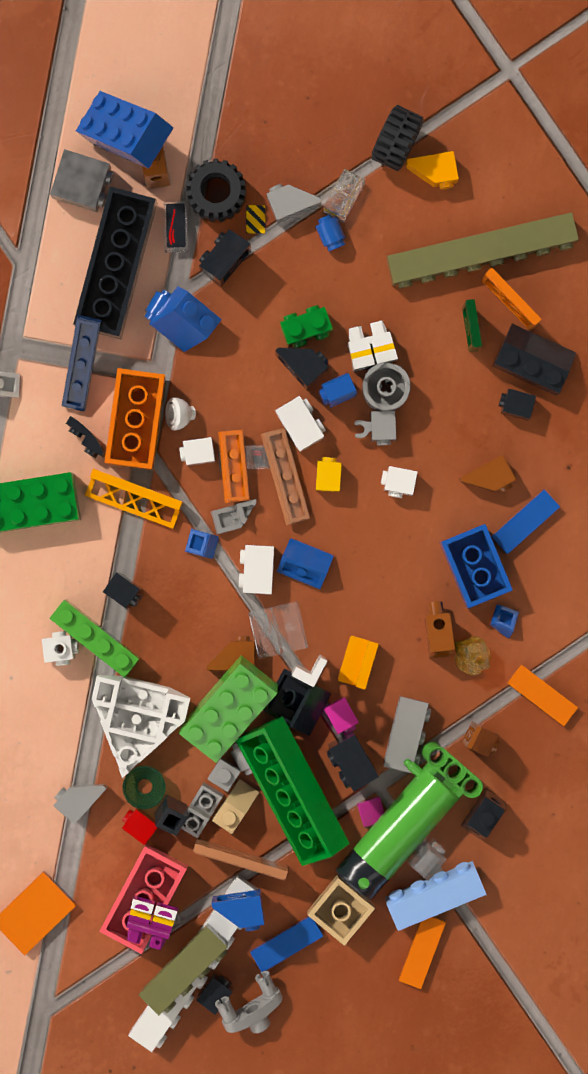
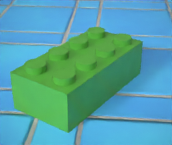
[179,655,278,763]

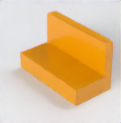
[338,636,378,689]

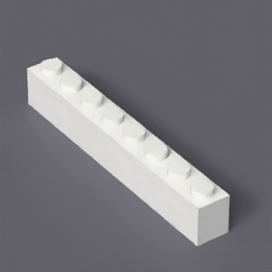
[128,875,258,1052]

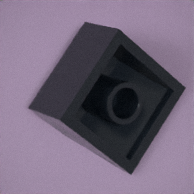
[199,229,251,287]
[275,347,329,390]
[263,668,331,736]

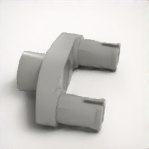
[215,971,283,1033]

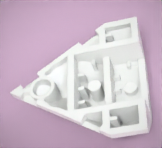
[92,675,190,778]

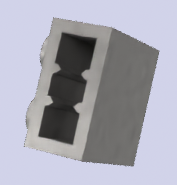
[50,149,114,212]

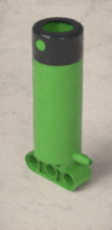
[336,742,483,900]

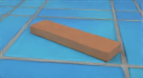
[261,428,310,525]

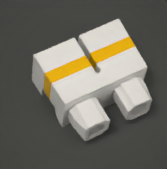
[348,321,398,372]

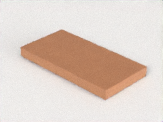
[193,838,288,880]

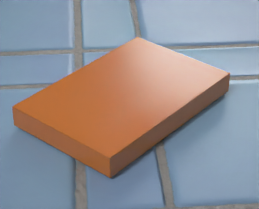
[482,268,542,331]
[0,871,76,956]

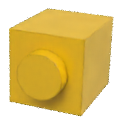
[316,457,341,492]

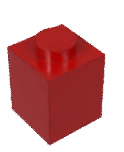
[121,807,158,845]

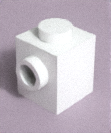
[381,466,417,498]

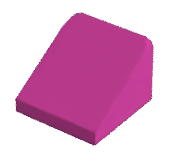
[357,796,384,827]

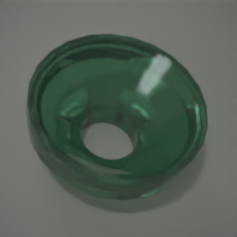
[122,766,166,809]

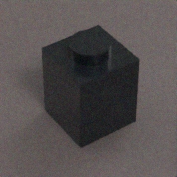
[498,389,536,421]
[154,794,188,836]
[196,974,233,1015]

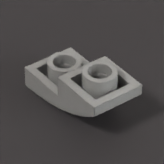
[181,782,224,839]

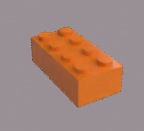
[104,368,166,471]

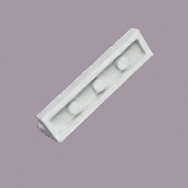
[292,654,327,687]

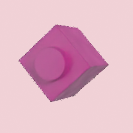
[324,697,359,735]

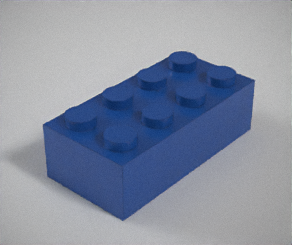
[76,91,174,169]

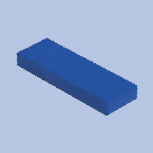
[491,489,560,554]
[250,916,323,972]

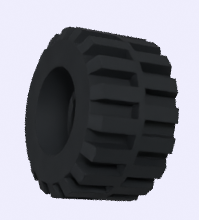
[372,104,423,171]
[186,159,246,222]

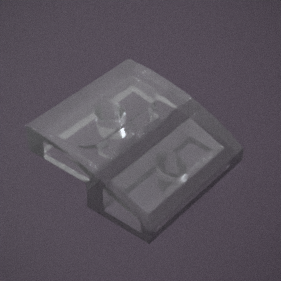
[248,601,308,659]

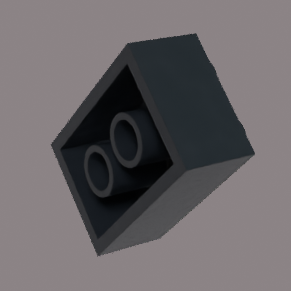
[326,731,379,792]

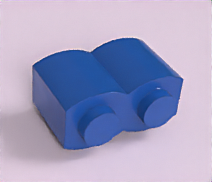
[319,373,357,408]

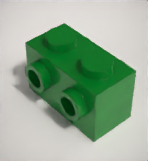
[280,305,333,348]

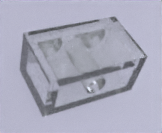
[407,838,447,881]

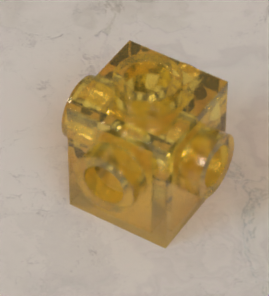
[454,636,491,675]

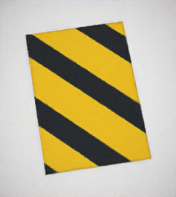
[246,205,265,233]

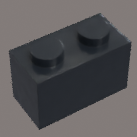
[102,572,143,609]

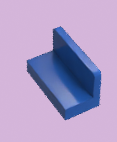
[277,538,333,589]

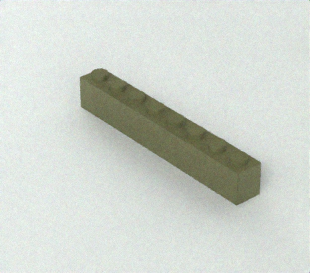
[386,212,579,289]

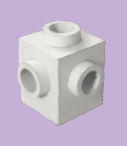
[42,631,79,666]

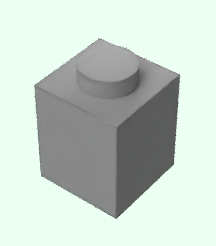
[208,757,241,792]

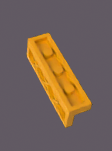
[85,469,183,529]

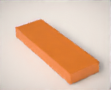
[218,430,250,503]
[507,664,578,726]
[398,917,446,989]

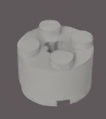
[362,363,410,411]

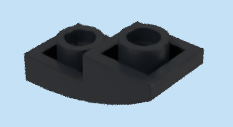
[66,416,106,459]

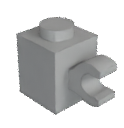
[354,411,396,446]

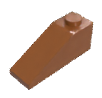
[461,721,500,756]

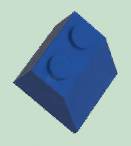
[149,286,222,352]
[211,889,265,931]

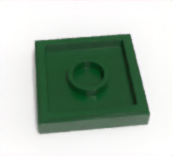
[462,299,482,352]

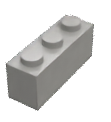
[383,696,431,773]

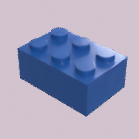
[439,524,513,608]

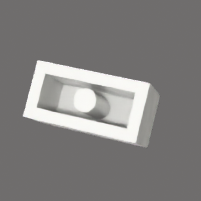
[275,396,326,452]
[239,545,274,594]

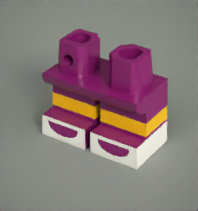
[126,896,179,950]

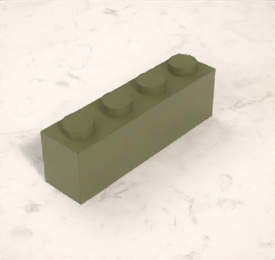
[138,923,228,1016]

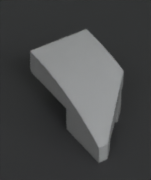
[211,499,257,534]

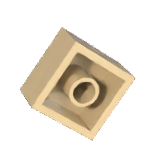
[307,874,375,946]

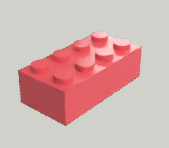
[99,843,188,954]

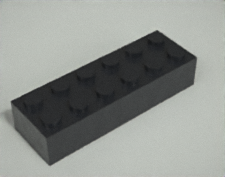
[73,187,158,340]

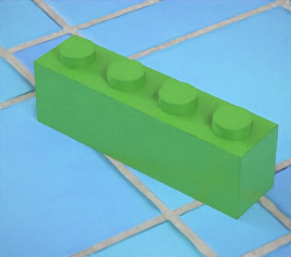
[49,599,141,678]

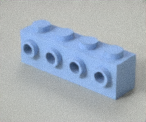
[385,861,486,931]

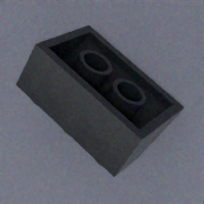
[492,323,576,396]

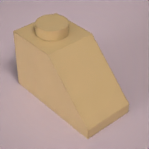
[212,779,259,834]

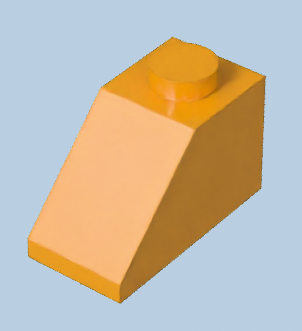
[406,151,459,190]

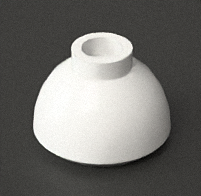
[165,397,196,431]

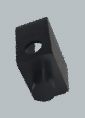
[461,789,506,839]

